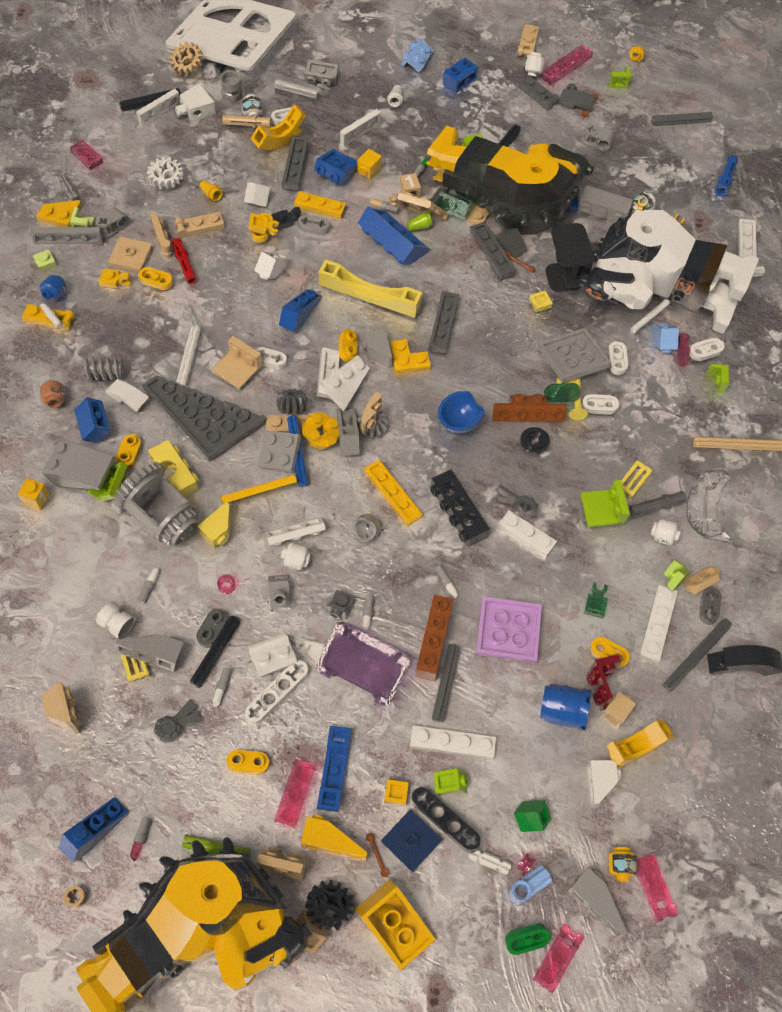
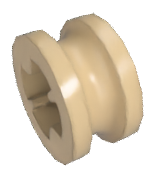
[64,886,87,909]

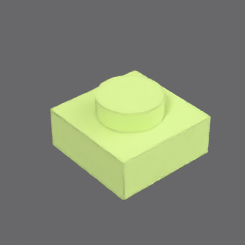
[33,249,56,272]

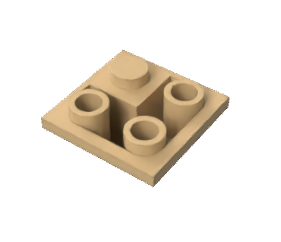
[41,682,82,734]

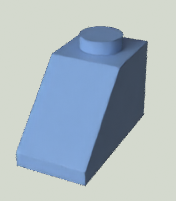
[652,323,679,353]

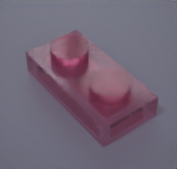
[69,140,103,170]

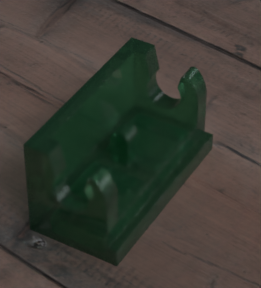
[436,191,475,220]

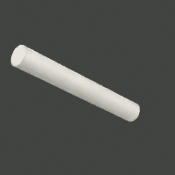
[631,299,670,333]

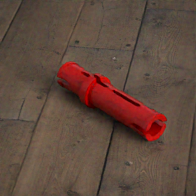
[171,238,197,284]

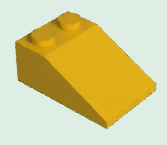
[355,880,436,970]

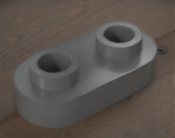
[196,609,228,648]

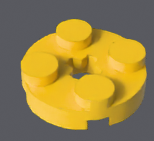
[302,413,339,450]

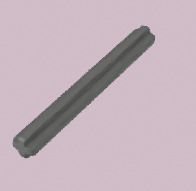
[663,618,732,692]

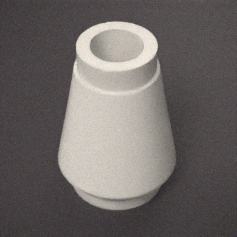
[387,85,403,107]

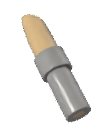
[369,199,400,214]

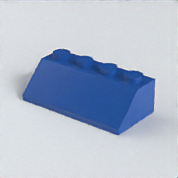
[357,206,430,264]

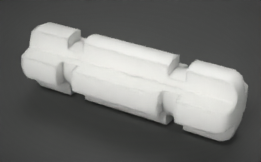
[468,849,512,875]

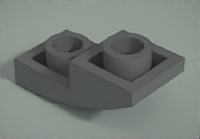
[558,89,595,111]

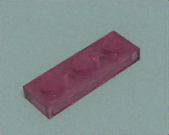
[274,759,316,830]

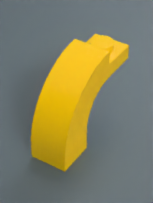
[251,104,306,151]
[607,719,676,767]

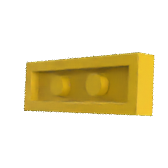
[294,191,346,219]

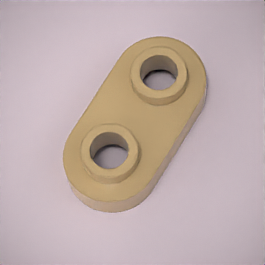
[684,566,721,594]

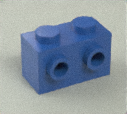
[443,57,478,94]
[74,397,111,443]

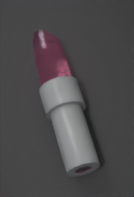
[130,817,150,862]

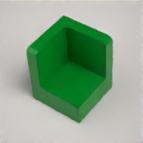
[514,800,552,832]

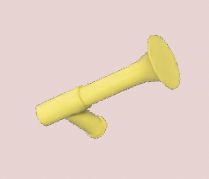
[556,378,588,420]

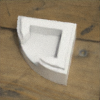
[305,640,326,665]

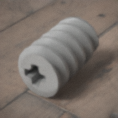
[84,357,124,380]

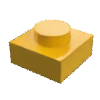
[384,779,409,806]

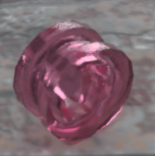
[217,574,236,594]
[515,853,536,876]

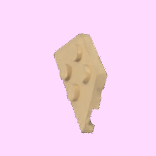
[387,192,449,221]

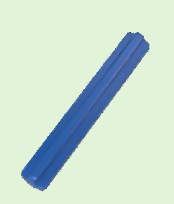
[287,415,308,487]

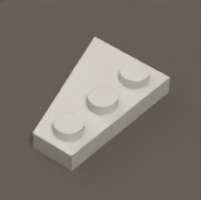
[319,355,370,411]

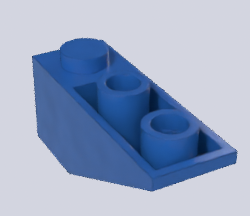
[279,289,322,332]
[59,797,129,863]

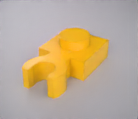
[248,213,279,235]

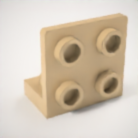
[212,336,263,389]

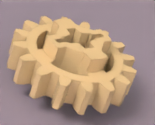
[169,41,204,76]

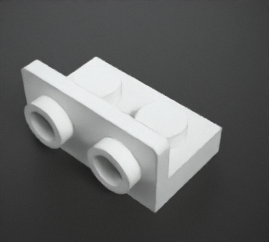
[248,633,297,677]

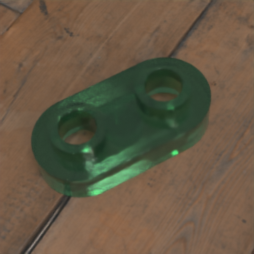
[544,383,581,402]

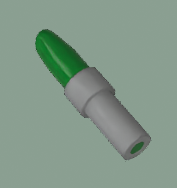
[414,158,429,178]

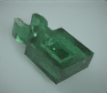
[584,582,608,619]

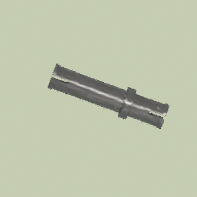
[629,491,686,517]

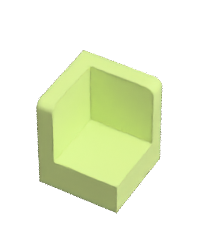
[70,207,94,227]

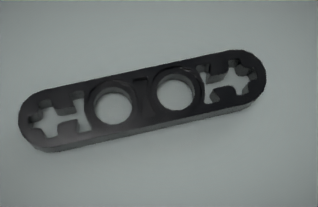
[412,787,481,853]

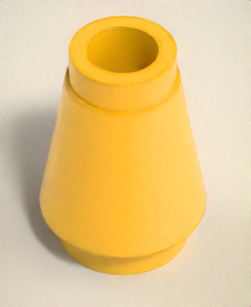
[199,180,223,202]

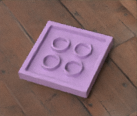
[476,596,542,663]

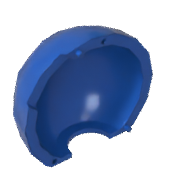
[438,391,485,434]

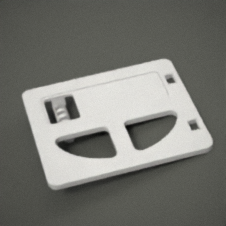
[166,0,296,72]

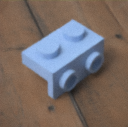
[401,37,433,72]

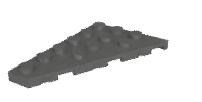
[142,375,266,461]

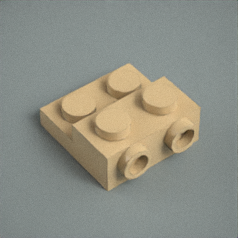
[256,847,307,881]

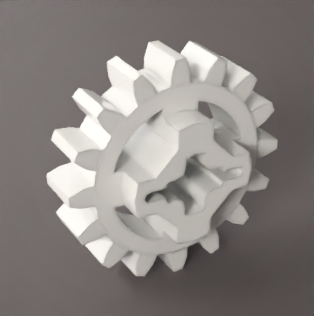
[147,157,184,189]

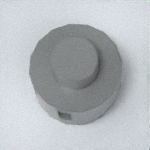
[352,514,380,543]

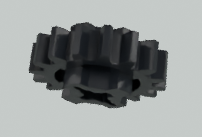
[305,880,355,932]

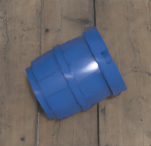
[540,684,592,731]

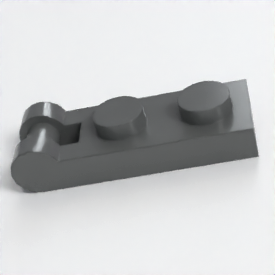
[518,76,560,110]

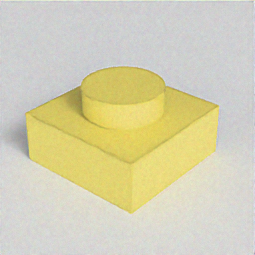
[529,290,553,312]

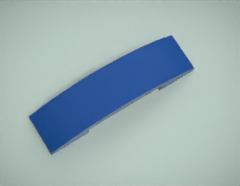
[317,725,351,812]

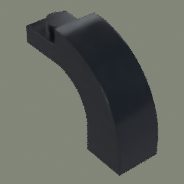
[707,645,782,676]

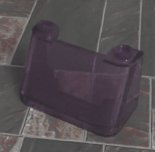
[315,622,415,707]

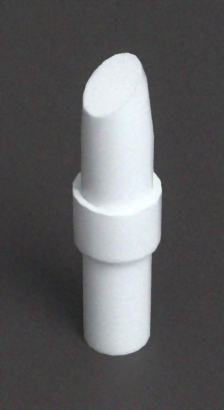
[40,303,63,328]

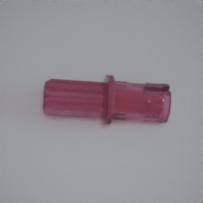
[676,333,690,367]

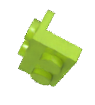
[87,462,128,502]

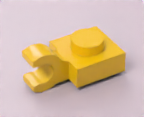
[99,269,132,288]

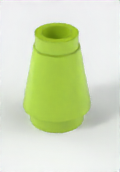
[407,212,433,232]

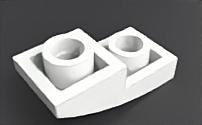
[105,379,149,412]

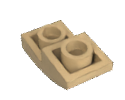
[361,392,383,434]

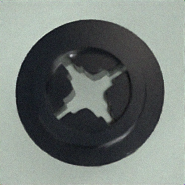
[520,427,550,455]

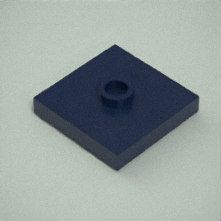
[380,809,442,873]

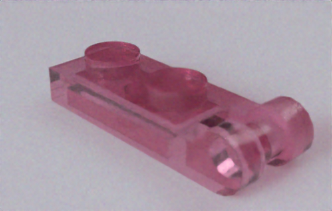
[637,854,678,923]
[532,923,584,994]

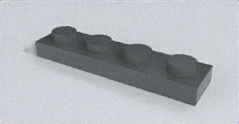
[282,136,308,190]
[469,222,516,280]
[428,291,459,354]

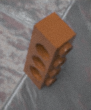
[415,595,453,682]

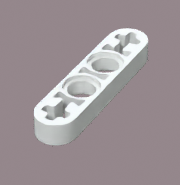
[245,660,308,725]

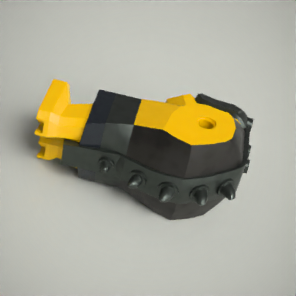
[426,125,594,234]

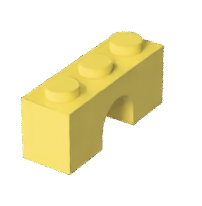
[148,440,199,497]

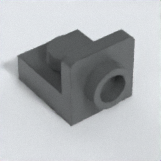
[327,590,355,620]

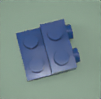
[314,149,357,184]

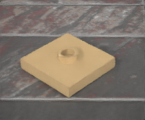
[108,236,153,273]

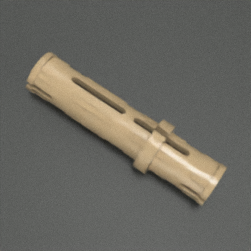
[222,114,271,128]

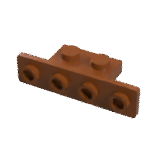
[492,394,567,422]

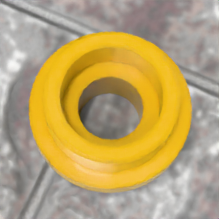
[629,46,644,62]

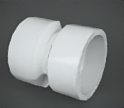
[96,602,136,639]

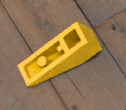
[301,815,367,861]

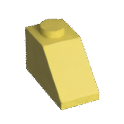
[197,502,231,549]

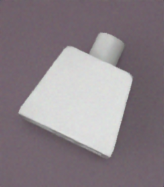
[175,83,216,121]

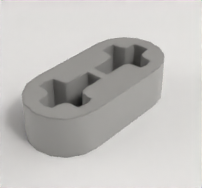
[298,215,329,235]

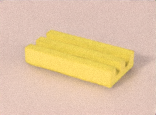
[621,460,653,499]
[121,654,150,683]

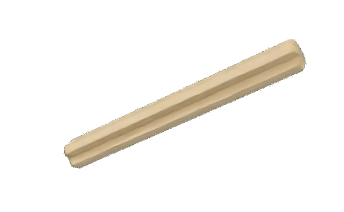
[693,436,782,451]

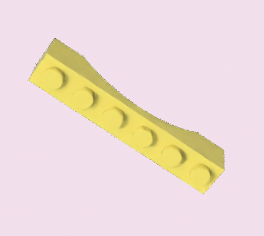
[318,259,422,318]

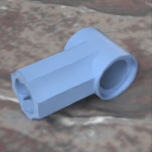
[508,865,553,905]

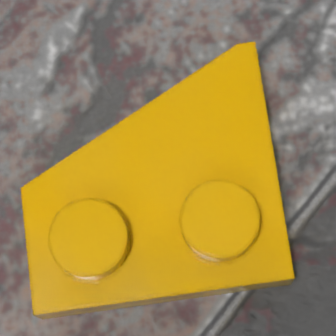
[36,200,82,227]

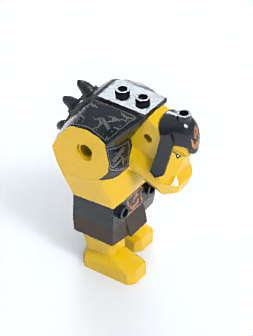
[76,837,313,1012]

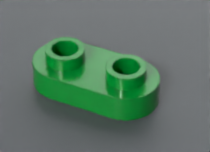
[504,923,551,955]

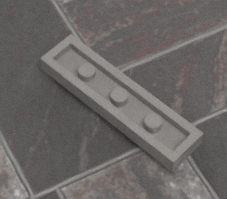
[30,227,103,244]

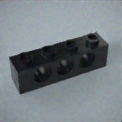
[430,469,490,547]

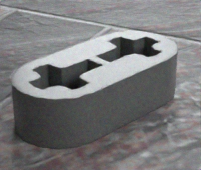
[699,587,721,625]

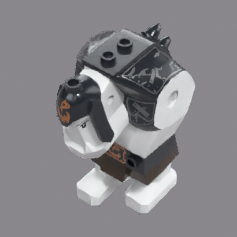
[580,210,759,334]

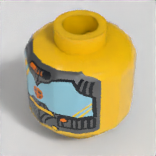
[608,847,637,882]

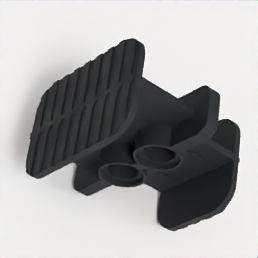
[545,223,594,292]

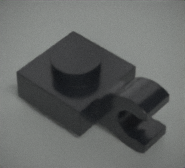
[271,207,301,230]

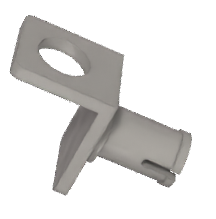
[268,574,290,608]

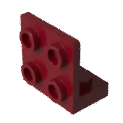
[586,654,621,711]

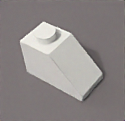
[254,252,291,280]
[587,760,621,808]

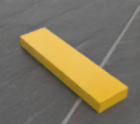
[364,460,423,527]
[220,475,297,504]

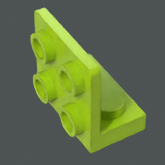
[580,480,630,528]

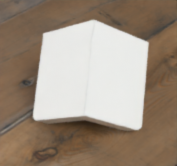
[244,182,270,207]

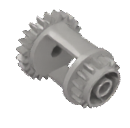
[111,461,199,546]

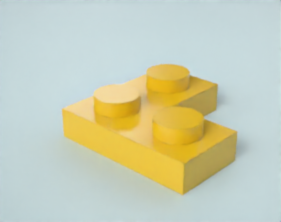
[389,339,431,374]

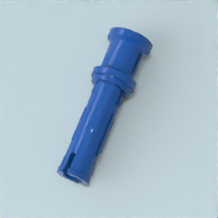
[714,155,738,197]

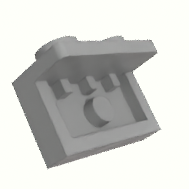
[303,59,339,86]

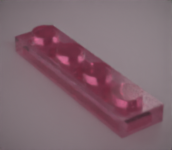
[539,44,593,85]

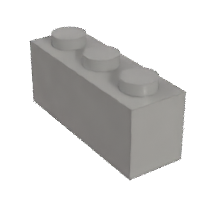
[578,185,633,223]

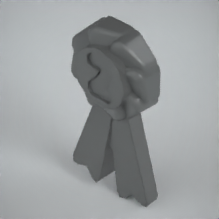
[496,484,538,515]
[154,699,201,742]

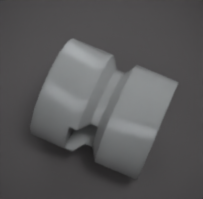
[220,71,242,103]

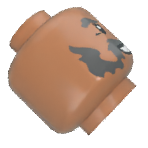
[40,380,66,408]

